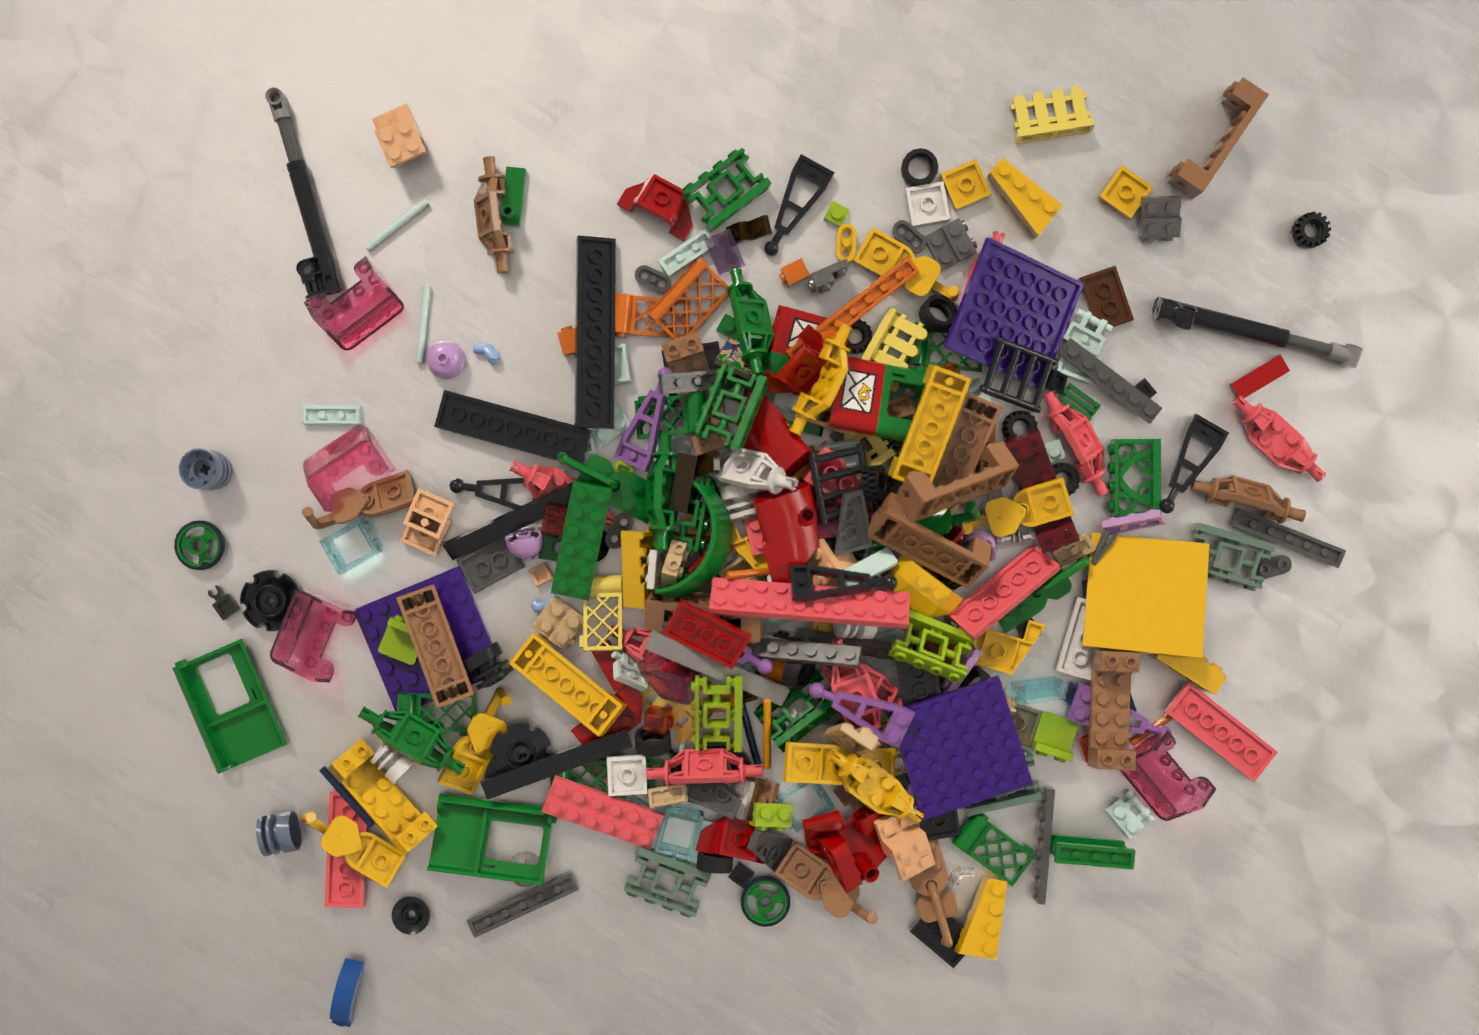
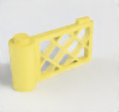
[580,575,623,652]

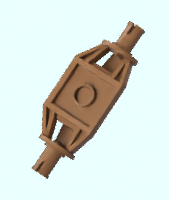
[474,156,514,274]
[1190,475,1306,524]

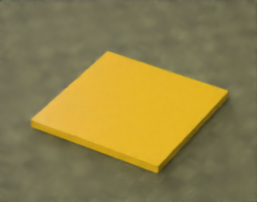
[1082,533,1210,659]

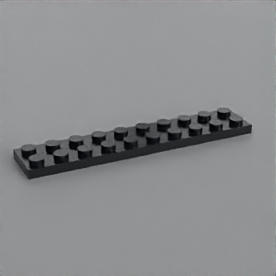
[574,235,616,430]
[896,649,961,841]

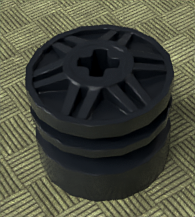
[462,641,514,690]

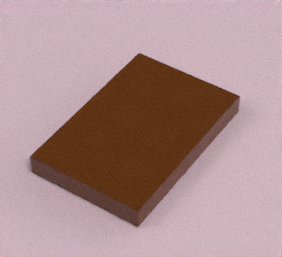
[1078,265,1134,331]

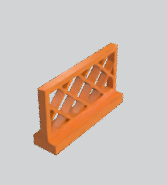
[646,258,729,340]

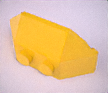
[890,554,963,618]

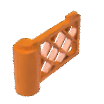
[615,293,691,340]

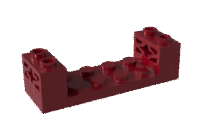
[1003,428,1080,554]

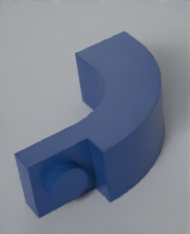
[330,958,364,1027]

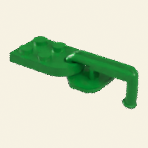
[557,452,663,524]
[869,501,981,550]
[998,555,1090,633]

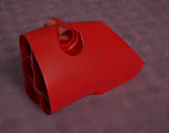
[737,386,813,477]
[753,482,818,583]
[818,806,894,893]

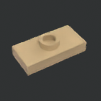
[647,784,689,809]

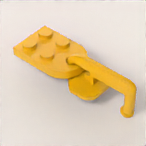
[853,227,959,301]
[961,477,1074,537]
[437,687,512,795]
[300,812,407,888]

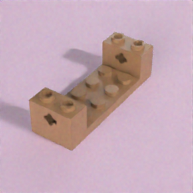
[1168,77,1269,199]
[661,332,733,456]
[932,392,1003,514]
[895,441,1019,523]
[867,492,992,589]
[396,584,474,708]
[645,589,767,643]
[1087,650,1140,771]

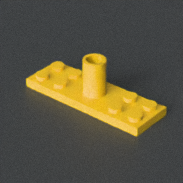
[783,742,896,785]

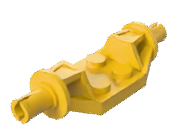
[789,323,852,436]
[828,749,924,824]

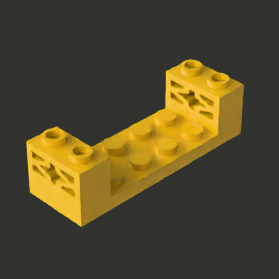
[888,364,971,483]
[509,633,627,737]
[328,739,438,856]

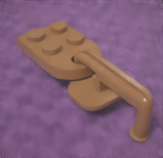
[302,470,415,529]
[909,839,957,947]
[773,841,878,924]

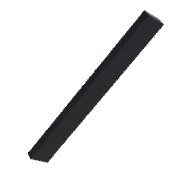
[443,480,579,560]
[480,728,633,800]

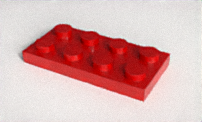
[662,599,751,669]

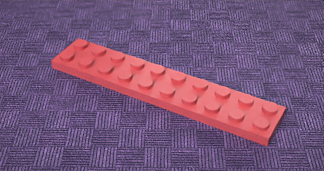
[709,577,910,629]

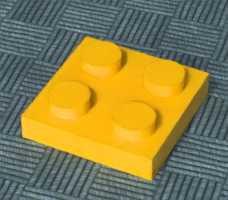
[940,159,991,211]
[1098,165,1153,220]

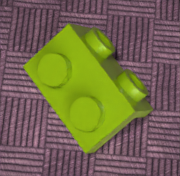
[749,802,793,831]

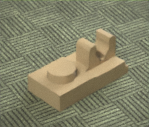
[1052,533,1096,567]

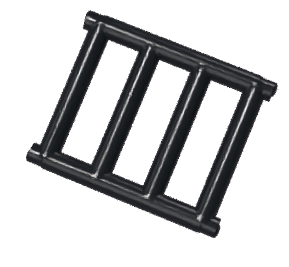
[979,337,1057,413]
[808,442,876,525]

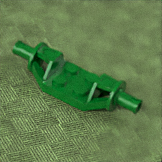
[726,268,774,377]
[645,434,678,551]
[358,706,466,775]

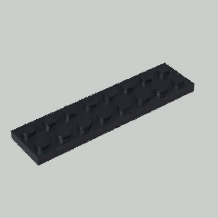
[434,390,592,464]

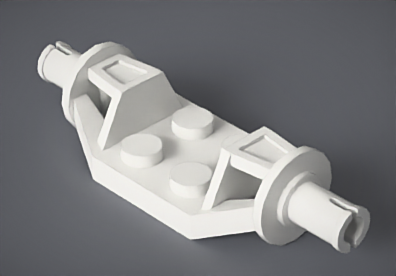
[708,449,798,494]

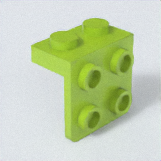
[378,614,417,665]
[1031,711,1078,763]

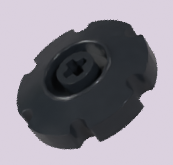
[240,570,304,631]
[490,721,552,774]

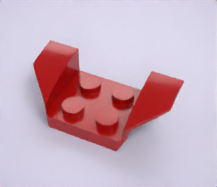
[616,174,693,241]
[763,324,827,396]
[570,685,643,744]
[802,810,845,861]
[695,816,765,864]

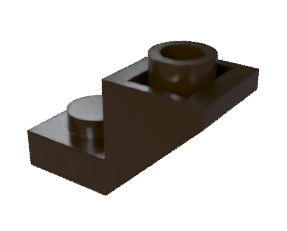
[726,215,772,246]

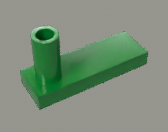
[501,166,526,227]

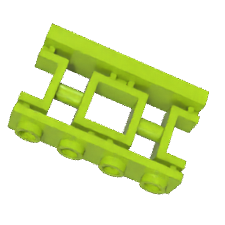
[889,609,974,683]
[691,675,743,752]

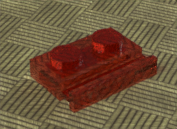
[540,505,567,537]

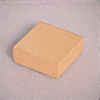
[528,562,554,587]

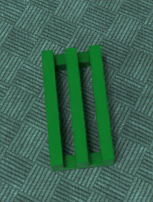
[1058,383,1101,421]

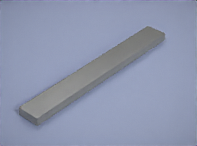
[644,630,790,706]

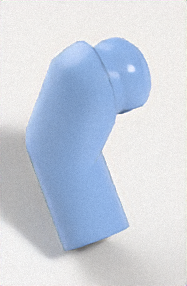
[473,344,499,364]
[531,593,560,613]

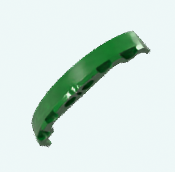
[654,481,732,598]

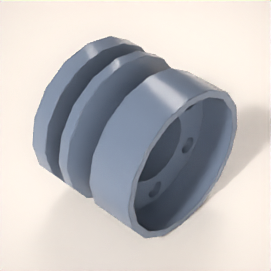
[179,448,231,490]
[256,810,302,857]

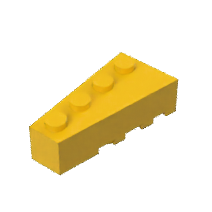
[987,157,1063,239]
[621,530,656,609]
[1146,653,1227,695]
[953,877,1008,960]

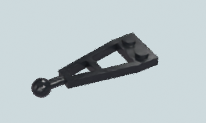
[764,154,835,256]
[1159,414,1229,514]
[449,478,550,518]
[790,565,898,601]

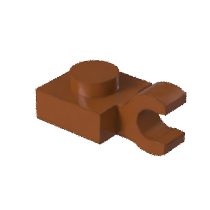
[833,785,863,811]

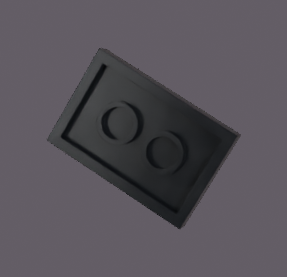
[909,916,965,969]

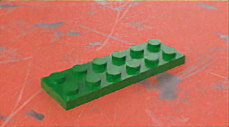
[551,480,612,601]

